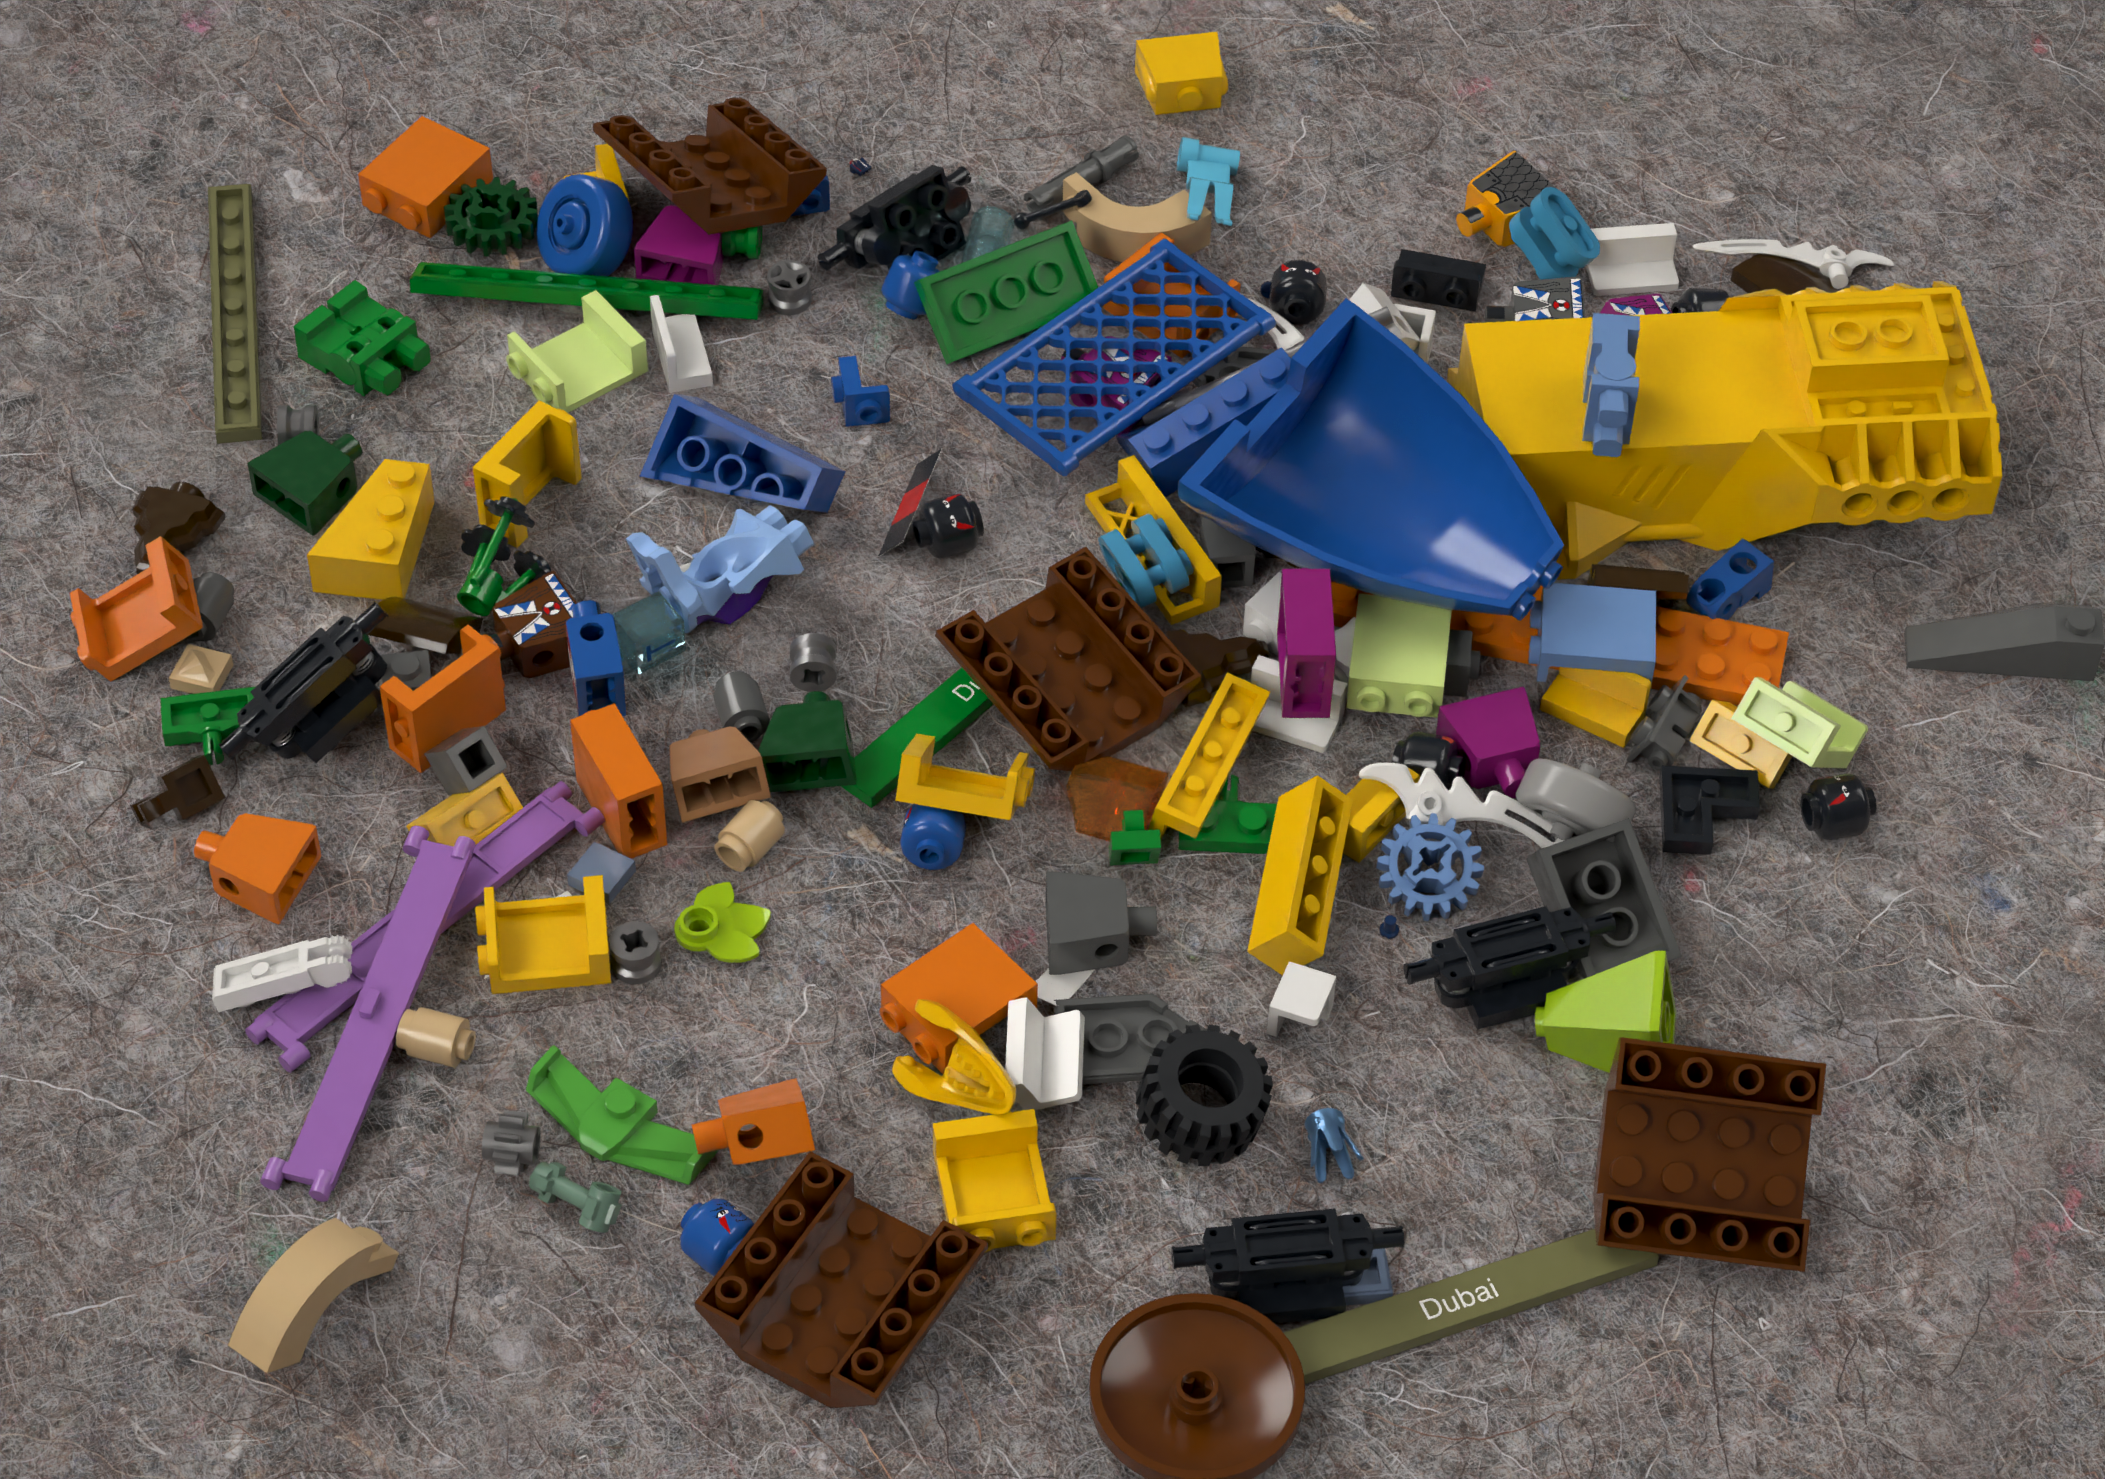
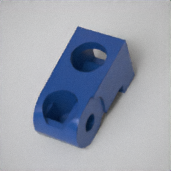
[1686,538,1774,620]

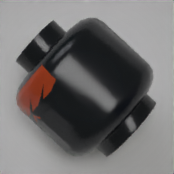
[1392,731,1466,790]

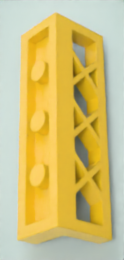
[1085,455,1222,625]
[1148,672,1270,839]

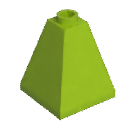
[1535,951,1676,1073]

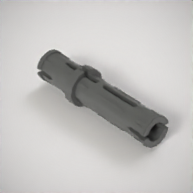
[1024,135,1139,213]

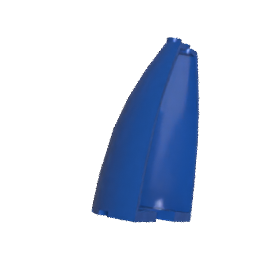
[1178,298,1564,621]

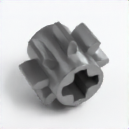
[482,1110,541,1176]

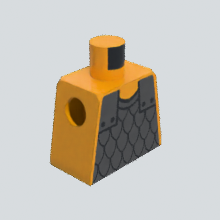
[1456,151,1557,247]

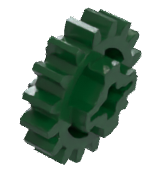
[444,177,538,257]

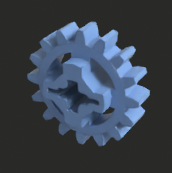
[1376,813,1484,921]

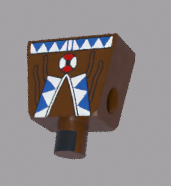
[489,571,577,678]

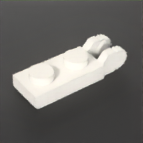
[212,935,352,1013]

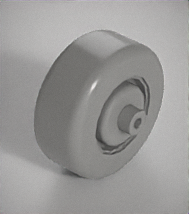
[1516,758,1636,842]

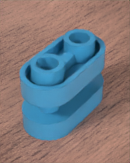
[1509,187,1600,280]
[1098,513,1193,608]

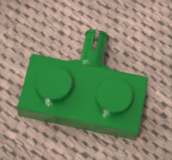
[160,686,256,765]
[1178,774,1277,854]

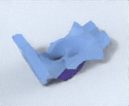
[626,505,814,633]

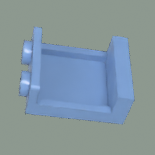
[1528,583,1656,689]

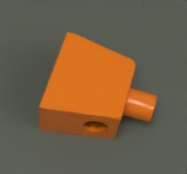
[194,813,322,924]
[691,1078,815,1165]

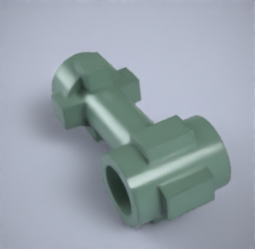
[529,1162,622,1233]

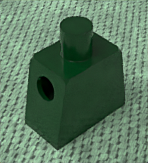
[247,431,363,536]
[758,691,857,792]

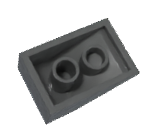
[1526,818,1682,979]

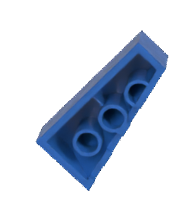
[1116,347,1291,497]
[640,394,846,513]

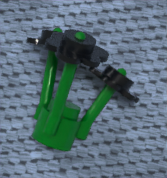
[457,496,551,616]

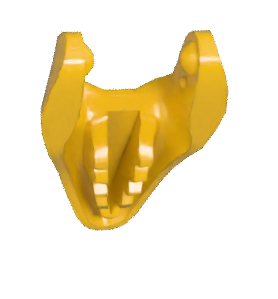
[892,999,1017,1115]

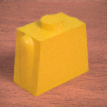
[1135,31,1228,115]

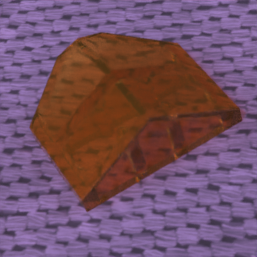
[1066,756,1169,841]

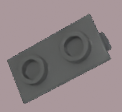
[1626,675,1702,770]

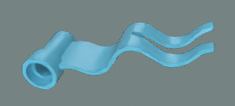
[1176,137,1240,226]

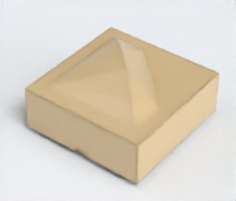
[169,644,233,694]

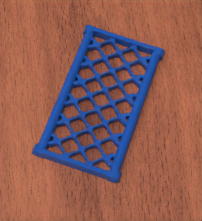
[952,239,1276,476]

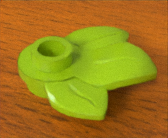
[674,882,771,963]

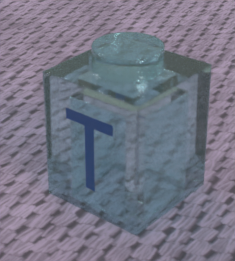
[613,591,686,675]

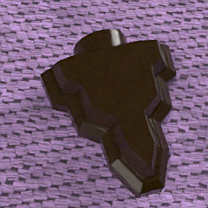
[132,481,225,574]
[1163,629,1270,707]

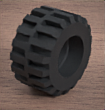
[1135,1024,1273,1166]

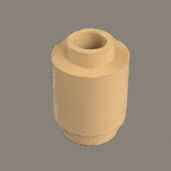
[715,800,785,872]
[396,1007,476,1068]

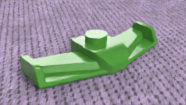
[526,1045,719,1185]

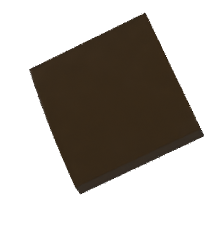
[1730,247,1845,295]
[1587,564,1689,601]
[367,597,483,654]

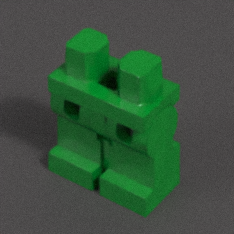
[293,280,431,396]

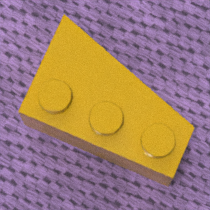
[307,459,435,600]

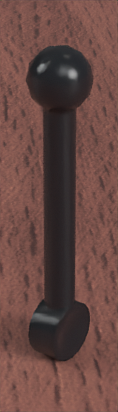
[1014,190,1092,229]

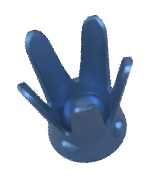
[1304,1108,1364,1183]

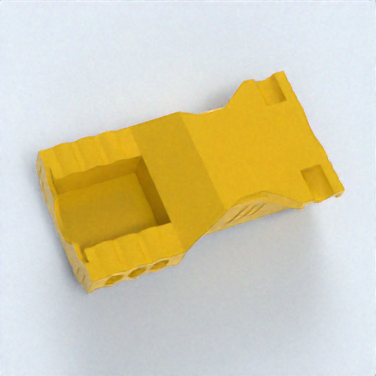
[1447,281,2002,580]

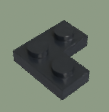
[1659,765,1760,855]

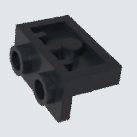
[1391,249,1486,312]

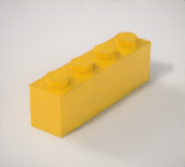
[1247,775,1353,976]

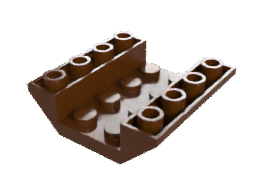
[593,98,827,235]
[935,547,1201,773]
[1593,1037,1826,1272]
[695,1151,988,1408]

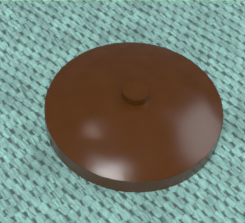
[1089,1293,1305,1479]

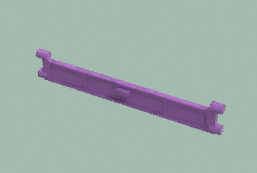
[245,781,605,1073]
[260,825,476,1202]

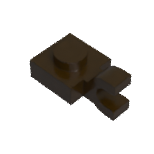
[130,755,226,823]

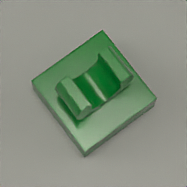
[1108,810,1161,866]

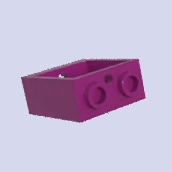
[1277,568,1336,718]

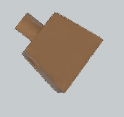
[669,726,771,823]

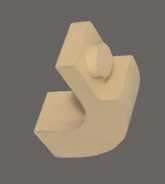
[1062,172,1212,262]
[228,1218,399,1373]

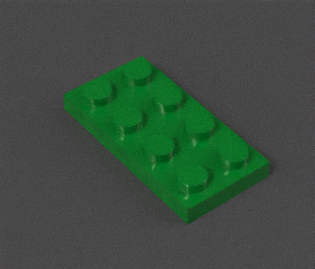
[914,220,1099,364]

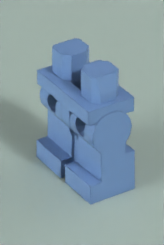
[1582,313,1640,457]

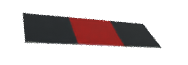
[878,449,942,557]

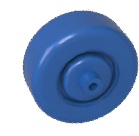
[536,174,633,276]

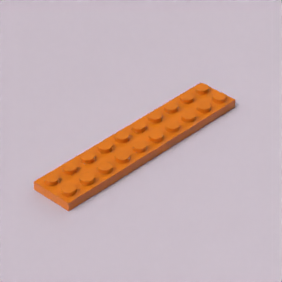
[1331,581,1789,706]

